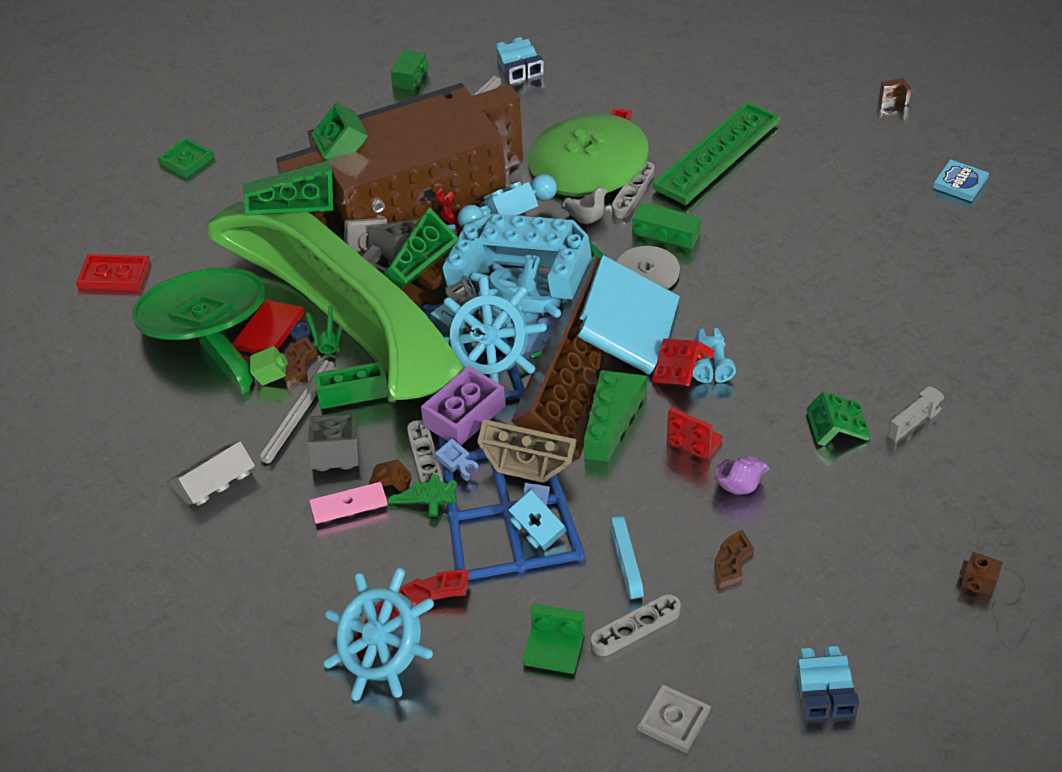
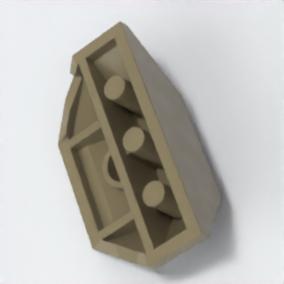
[478,419,577,483]

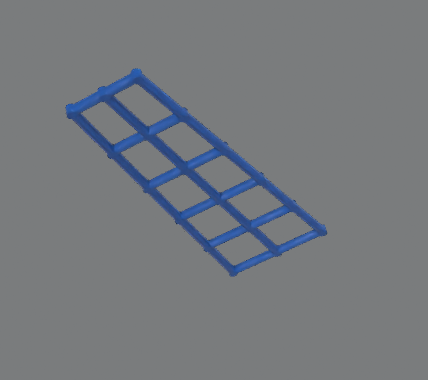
[423,303,585,580]

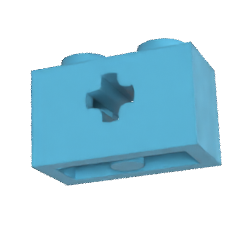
[509,490,566,551]

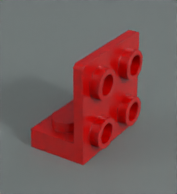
[652,338,715,386]
[667,407,723,460]

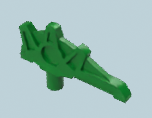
[387,474,457,517]

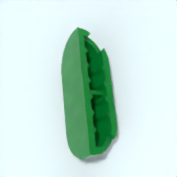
[199,332,254,395]

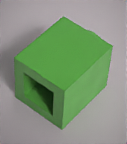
[250,346,288,386]

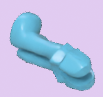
[693,328,736,383]

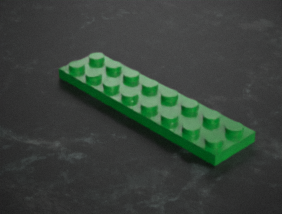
[652,101,780,205]

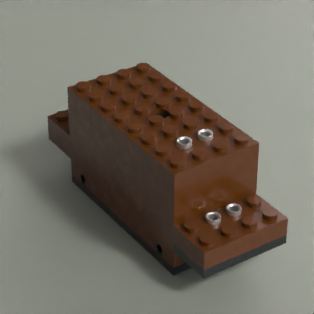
[276,83,523,238]

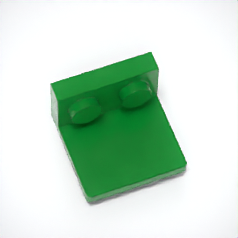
[806,391,871,446]
[522,603,585,674]

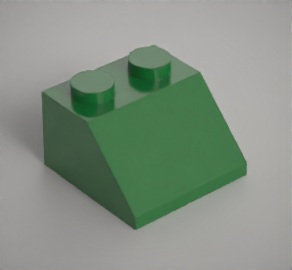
[311,102,368,160]

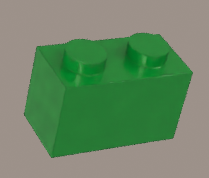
[390,49,429,90]

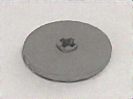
[616,246,680,289]

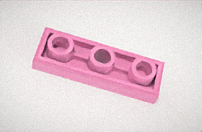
[309,482,387,524]

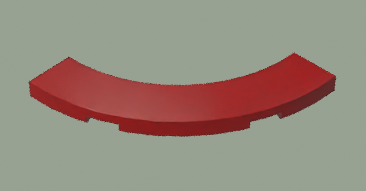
[354,570,470,657]

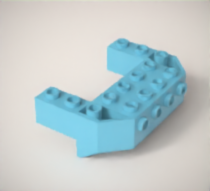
[443,214,592,300]

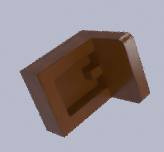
[879,78,912,105]
[369,459,411,493]

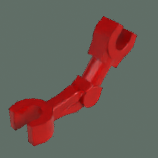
[435,188,463,237]

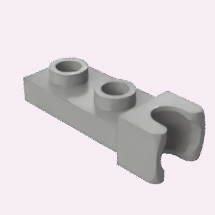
[888,386,944,442]

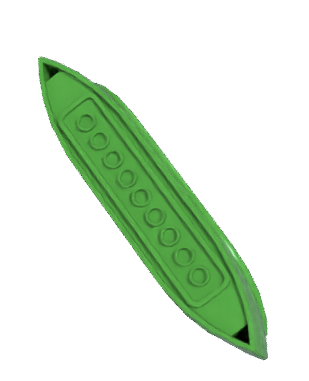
[206,201,464,403]

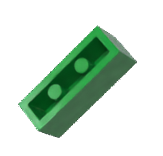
[632,202,701,249]
[314,361,388,409]

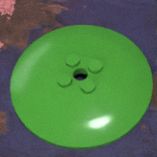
[528,114,649,197]

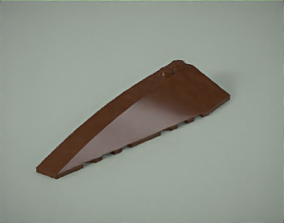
[511,256,602,457]

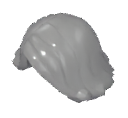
[561,187,607,224]

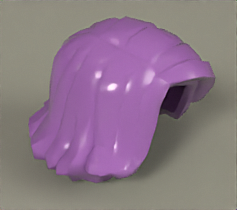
[714,456,770,495]

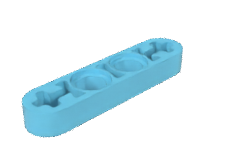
[610,515,644,600]

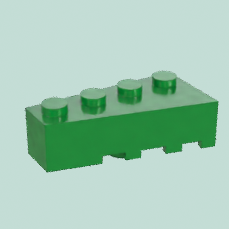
[243,160,333,215]
[383,207,459,290]
[584,370,647,462]

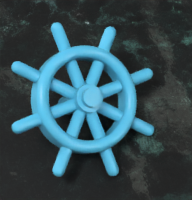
[470,255,569,318]
[444,276,547,384]
[323,568,434,701]

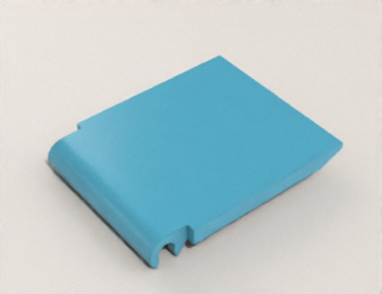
[577,255,680,375]

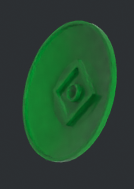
[132,267,265,340]

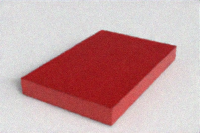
[76,254,150,291]
[232,300,305,354]

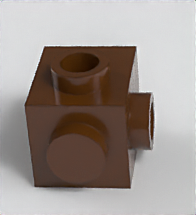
[959,551,1003,596]

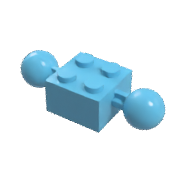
[458,174,557,229]

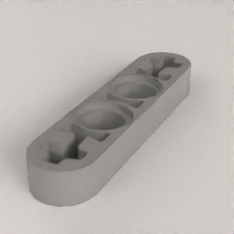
[612,161,655,219]
[407,420,443,484]
[591,595,681,656]

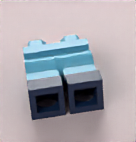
[496,37,544,84]
[796,646,859,720]

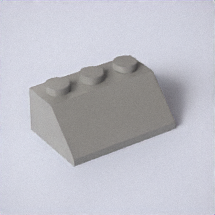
[167,441,255,506]

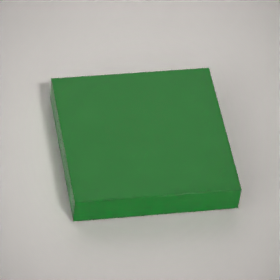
[157,137,215,178]

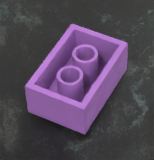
[421,366,505,446]

